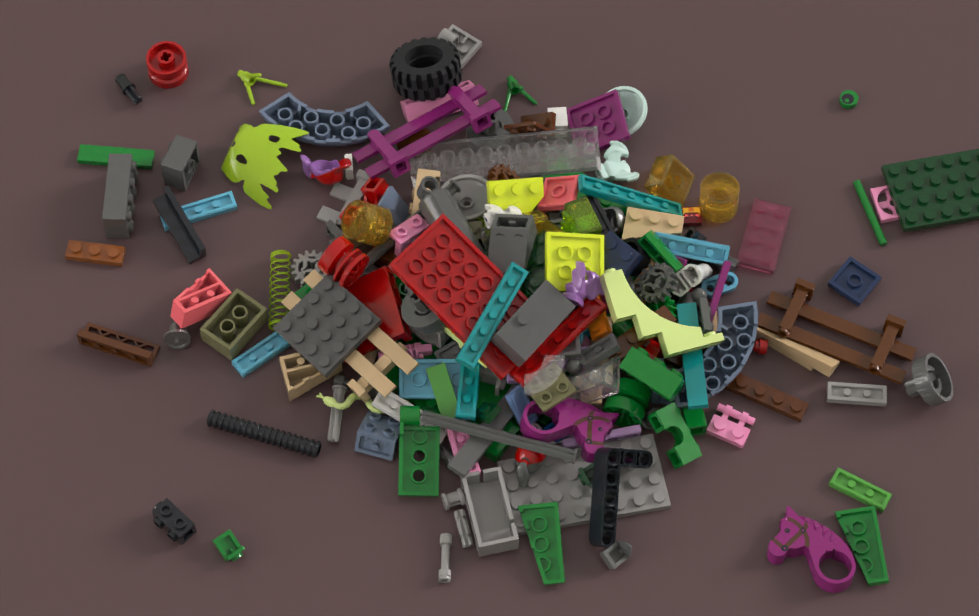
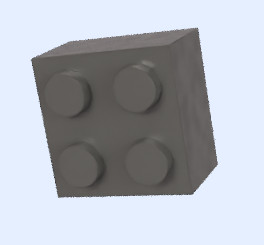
[160,135,201,191]

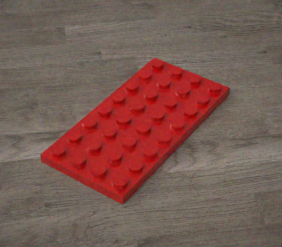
[388,213,528,380]

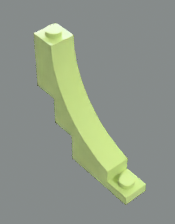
[599,268,725,359]

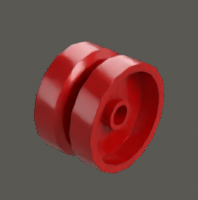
[146,41,189,89]

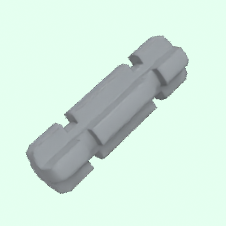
[454,509,473,548]

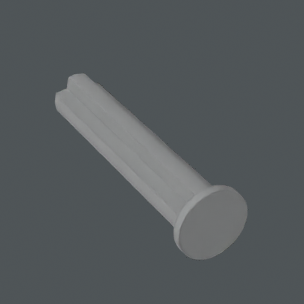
[327,385,348,443]

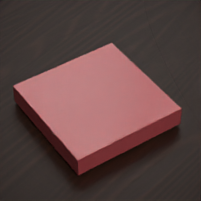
[537,175,579,212]

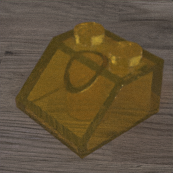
[644,154,696,206]

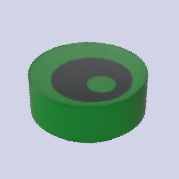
[839,90,859,109]

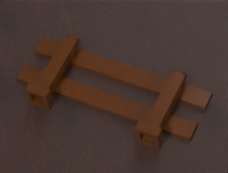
[758,278,917,385]

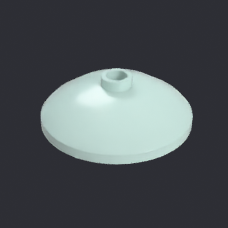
[606,86,648,135]

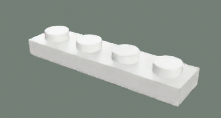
[371,392,447,443]

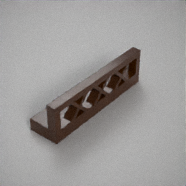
[77,322,160,367]

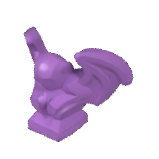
[562,261,604,307]

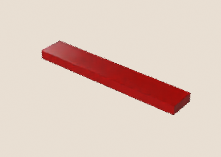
[509,297,607,388]

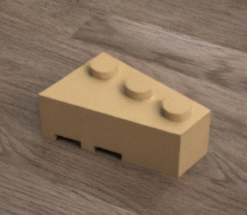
[622,207,685,241]

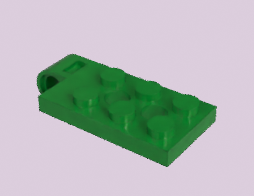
[398,406,440,497]

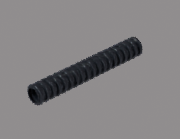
[207,410,322,458]

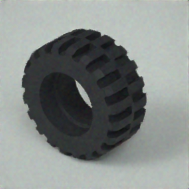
[389,37,462,102]

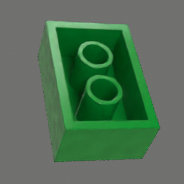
[619,346,685,403]

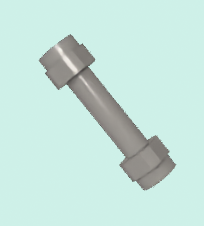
[438,533,452,583]

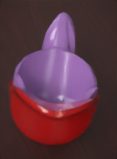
[300,155,352,185]

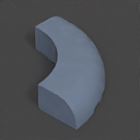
[259,92,390,147]
[674,301,758,409]

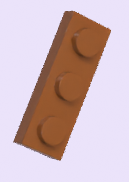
[65,239,126,267]

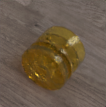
[698,172,740,223]
[341,199,393,247]

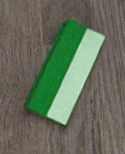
[637,230,683,273]

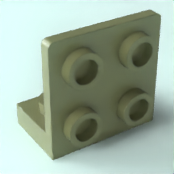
[524,362,576,413]

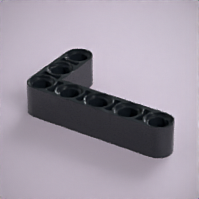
[589,447,653,548]

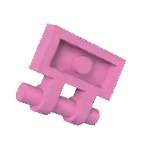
[706,403,756,449]

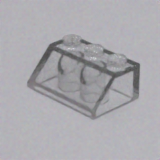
[566,356,620,403]

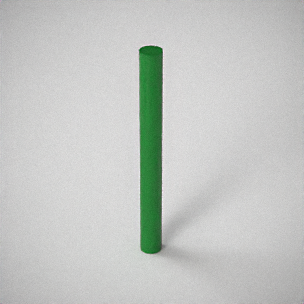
[853,180,887,246]

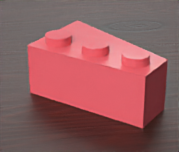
[170,268,232,329]

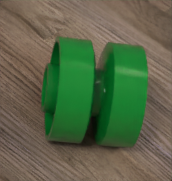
[602,378,652,427]

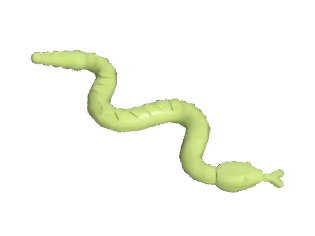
[316,393,412,414]

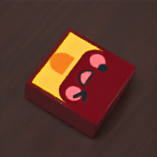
[681,206,702,227]

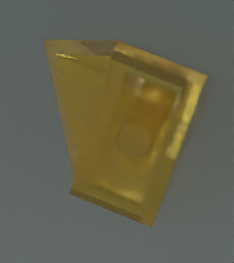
[522,210,565,238]

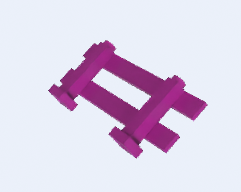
[351,84,502,179]

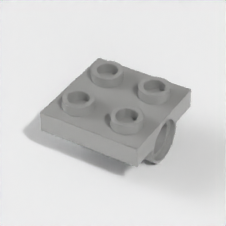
[437,24,482,69]

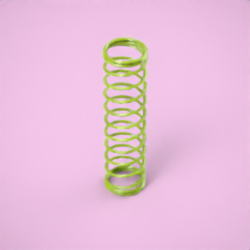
[268,250,291,331]

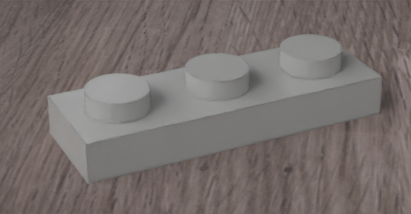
[827,382,887,407]

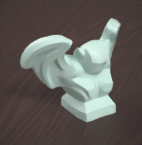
[595,141,639,182]

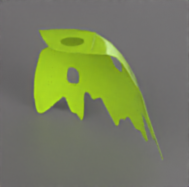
[221,124,309,209]

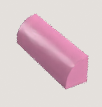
[400,80,479,123]

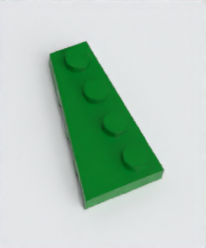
[518,502,565,585]
[835,506,889,586]

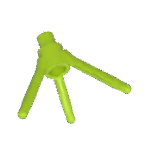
[237,70,288,105]

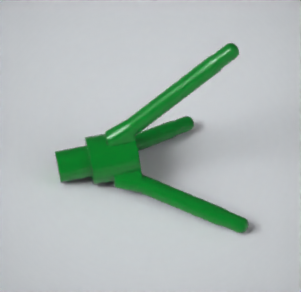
[503,76,537,112]

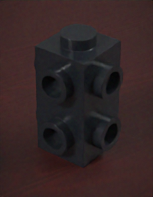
[152,498,197,545]

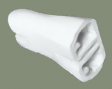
[671,263,713,297]

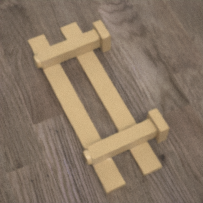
[281,269,419,403]

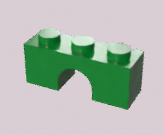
[647,402,702,469]

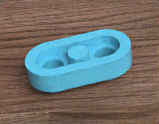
[701,272,738,299]

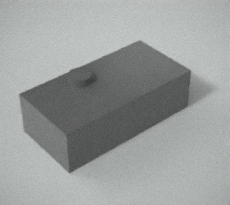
[490,279,576,367]

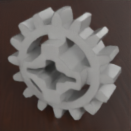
[291,250,326,287]

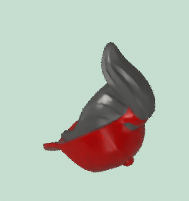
[514,447,546,489]

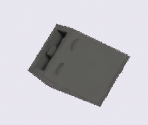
[488,214,537,274]

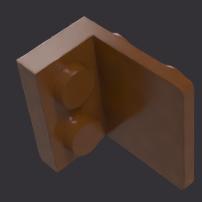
[504,112,556,141]

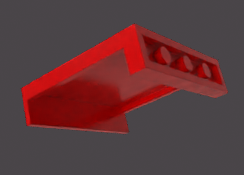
[343,266,413,367]

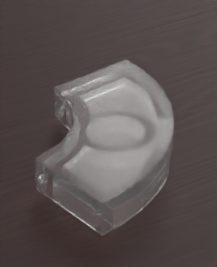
[524,355,565,395]

